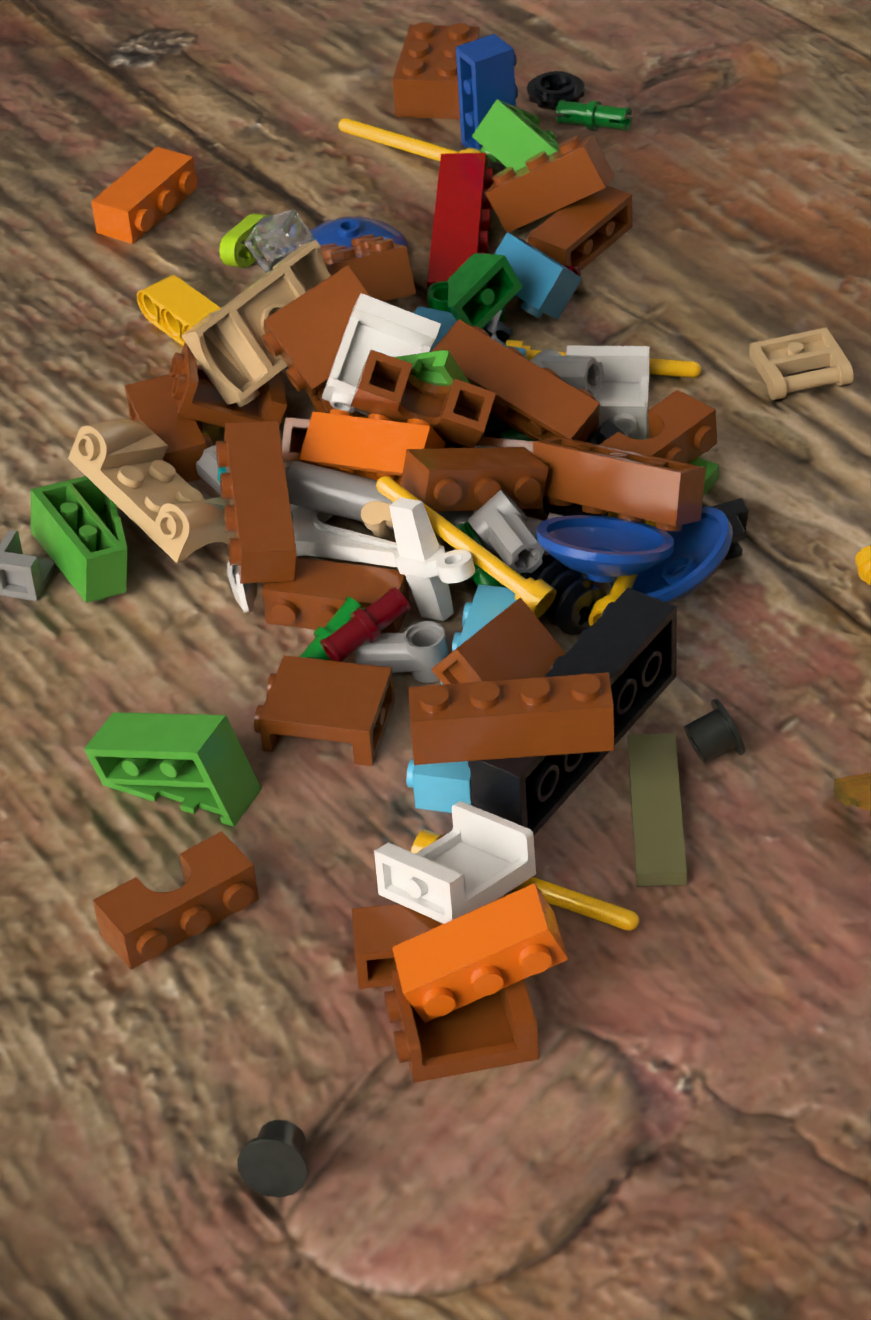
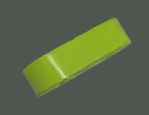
[219,213,279,268]

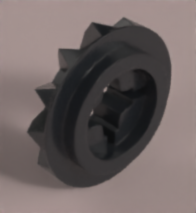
[527,71,584,110]

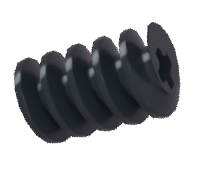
[520,551,608,635]

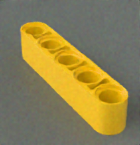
[137,275,283,372]

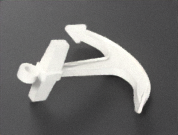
[227,497,475,622]

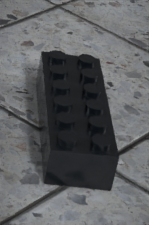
[468,588,677,835]

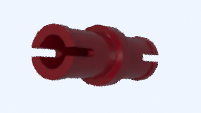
[320,587,411,662]

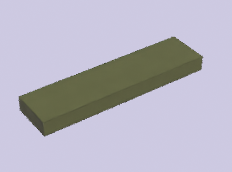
[627,733,687,887]

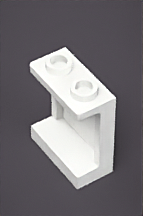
[321,293,441,416]
[566,345,650,440]
[374,801,536,924]

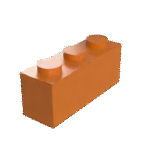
[91,146,198,244]
[299,409,446,485]
[392,883,568,1023]

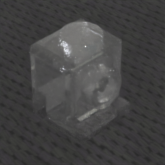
[245,209,315,272]

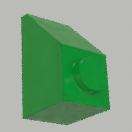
[448,253,523,328]

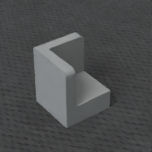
[0,530,56,601]

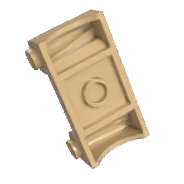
[181,240,331,407]
[68,419,234,563]

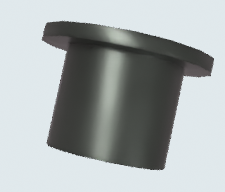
[684,698,746,764]
[237,1120,308,1198]

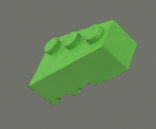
[472,99,559,171]
[31,476,127,603]
[84,712,262,827]

